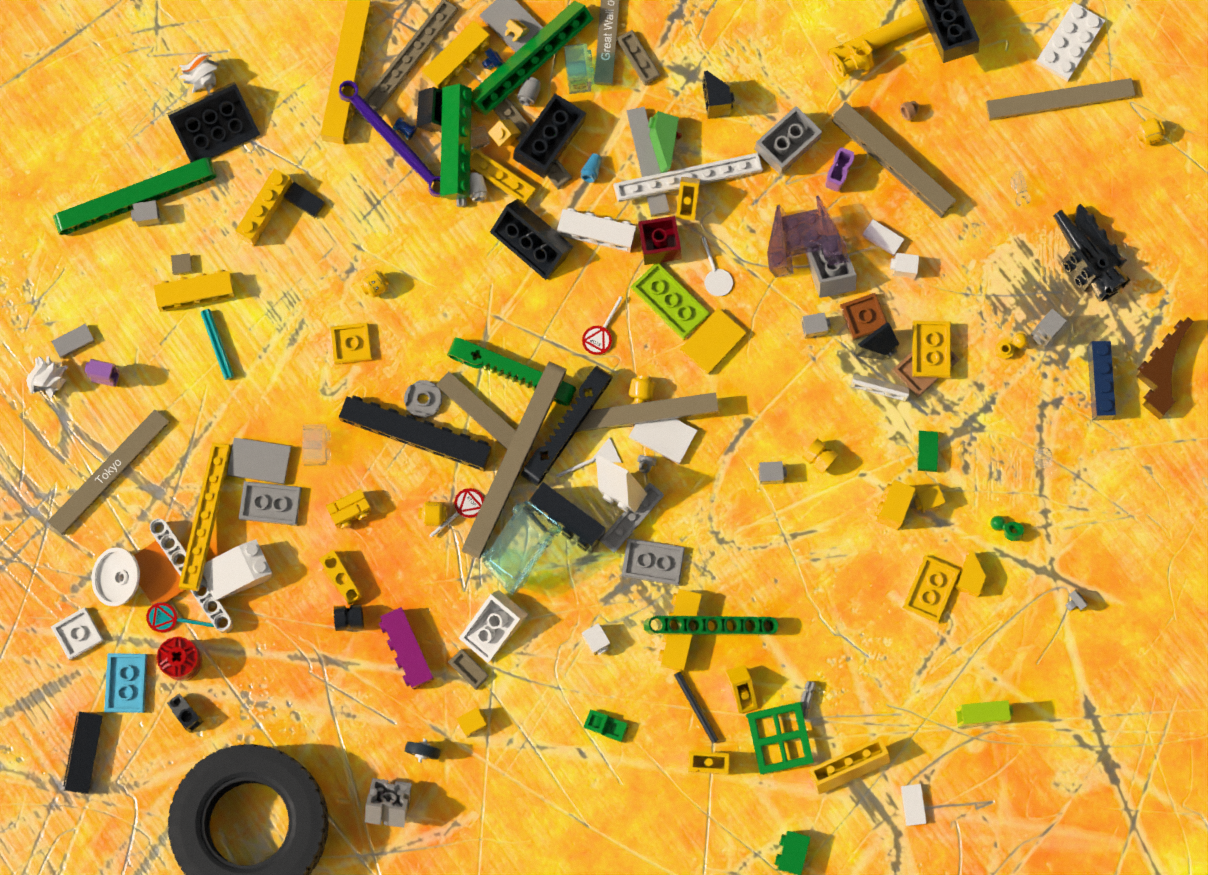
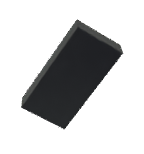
[283,182,325,218]

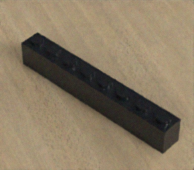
[339,395,492,472]

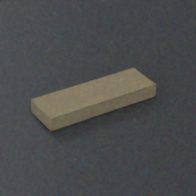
[616,30,661,86]

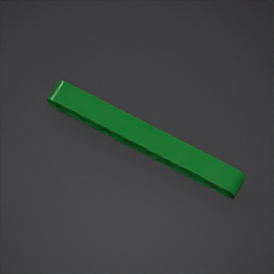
[53,157,217,235]

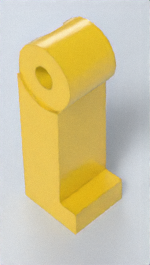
[319,550,362,606]

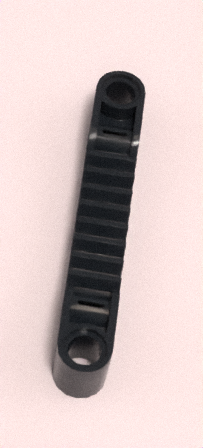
[521,366,613,486]

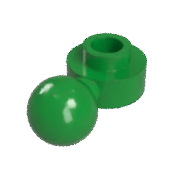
[990,515,1024,541]

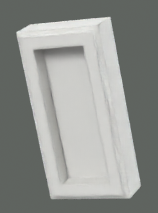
[862,219,904,256]
[900,784,926,826]

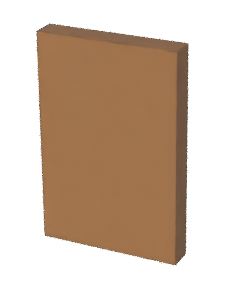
[892,350,960,398]

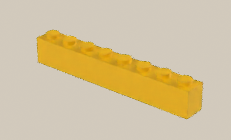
[320,0,374,144]

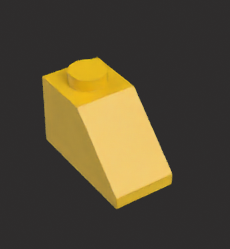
[955,550,987,597]
[726,665,758,714]

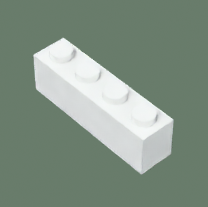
[557,208,636,253]

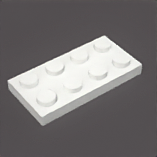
[1036,2,1105,82]

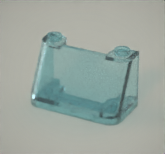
[481,500,563,596]

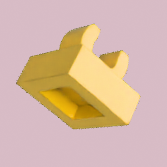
[505,18,530,42]

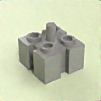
[365,778,412,828]

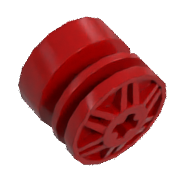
[156,636,203,681]

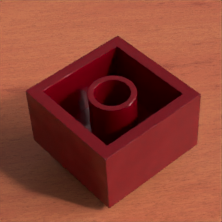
[638,216,682,265]

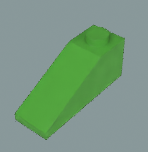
[648,111,679,173]

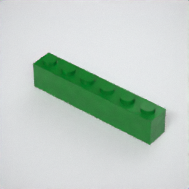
[440,84,472,200]

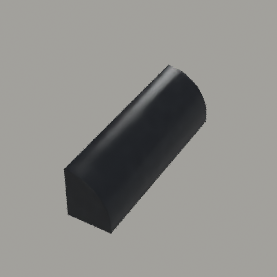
[62,711,103,794]

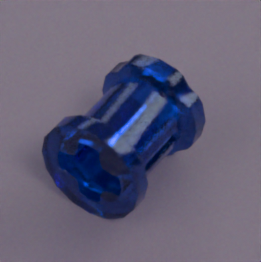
[392,117,417,141]

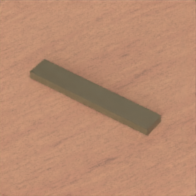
[493,97,572,190]
[436,371,533,451]

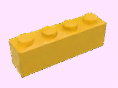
[422,20,490,89]
[235,168,293,246]
[153,270,235,312]
[658,589,702,672]
[808,737,890,795]

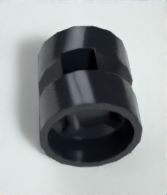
[334,604,364,632]

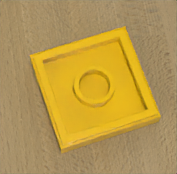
[330,322,373,365]

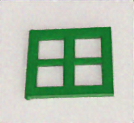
[746,702,814,775]

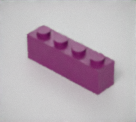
[379,607,434,689]

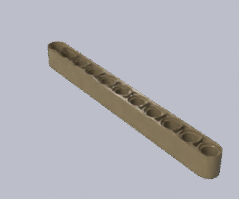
[461,361,567,559]

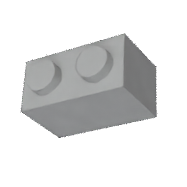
[1031,309,1067,346]

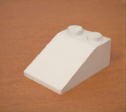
[596,455,647,513]
[203,539,272,601]
[459,590,528,663]

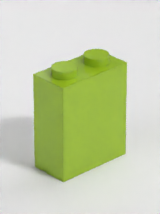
[956,700,1013,728]

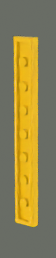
[178,443,232,591]

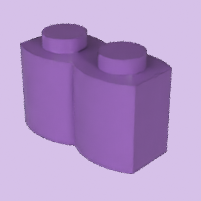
[825,147,854,192]
[85,359,120,387]

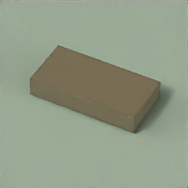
[448,648,489,690]

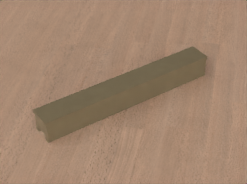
[832,102,957,218]

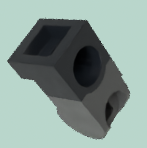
[167,693,204,733]

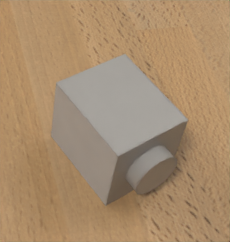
[131,200,161,227]
[801,312,831,339]
[758,461,787,485]

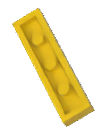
[470,148,536,205]

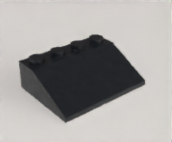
[166,82,260,163]

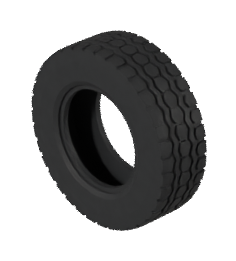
[168,744,329,875]

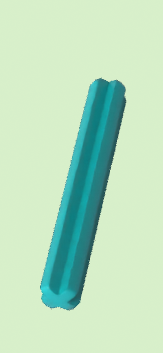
[201,309,234,380]

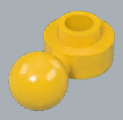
[995,333,1028,360]

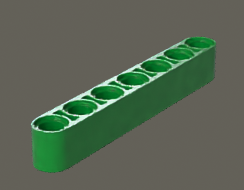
[643,616,779,636]

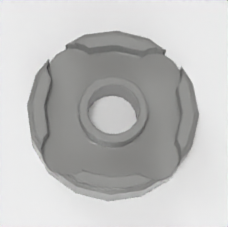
[404,380,442,418]

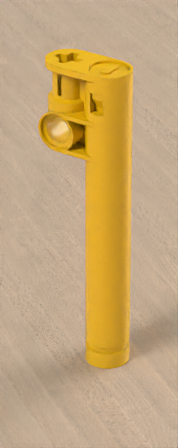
[827,9,927,77]

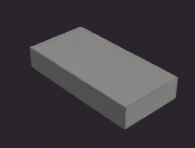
[51,324,95,359]

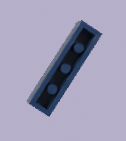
[1087,341,1116,421]

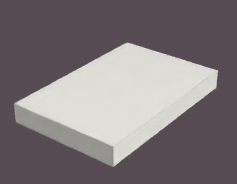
[629,419,697,464]

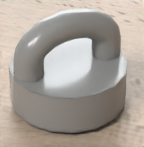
[637,454,656,473]

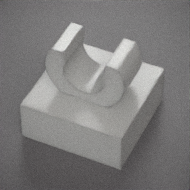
[1065,589,1088,611]

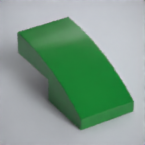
[917,431,938,472]
[583,709,629,743]

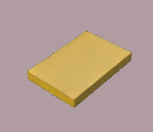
[680,308,746,374]
[912,320,951,378]
[902,555,961,624]

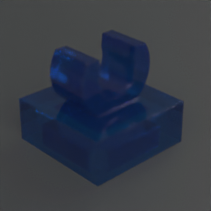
[482,48,504,71]

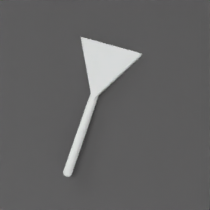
[556,437,621,477]

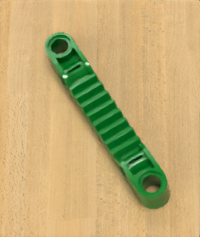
[447,337,577,407]

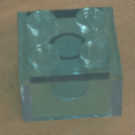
[564,43,595,94]

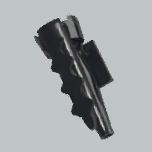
[1053,204,1131,302]

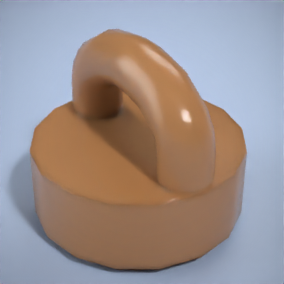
[900,101,919,121]

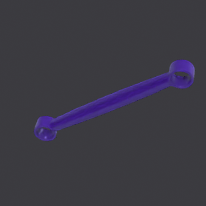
[339,80,440,197]

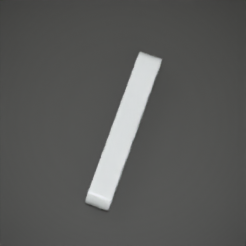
[150,519,233,633]

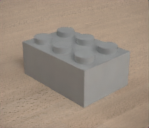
[754,106,822,175]

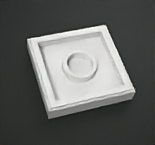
[51,607,104,661]

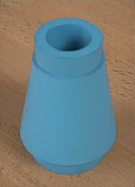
[580,154,602,183]

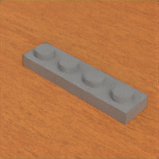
[600,482,664,553]

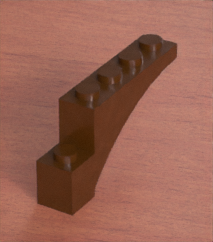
[1136,317,1194,420]

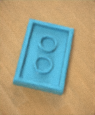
[104,653,148,713]

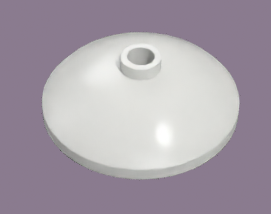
[92,548,140,606]

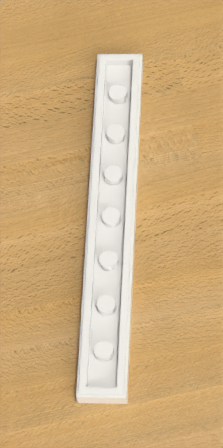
[613,153,763,203]

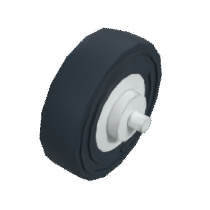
[405,739,441,763]

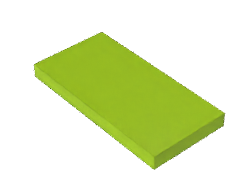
[630,263,711,341]

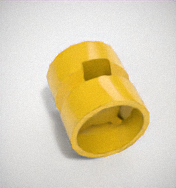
[802,438,839,474]

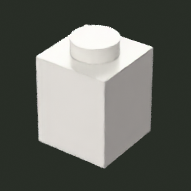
[890,253,919,279]
[582,623,610,655]

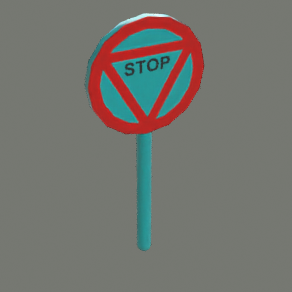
[146,602,214,633]

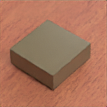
[171,253,192,275]

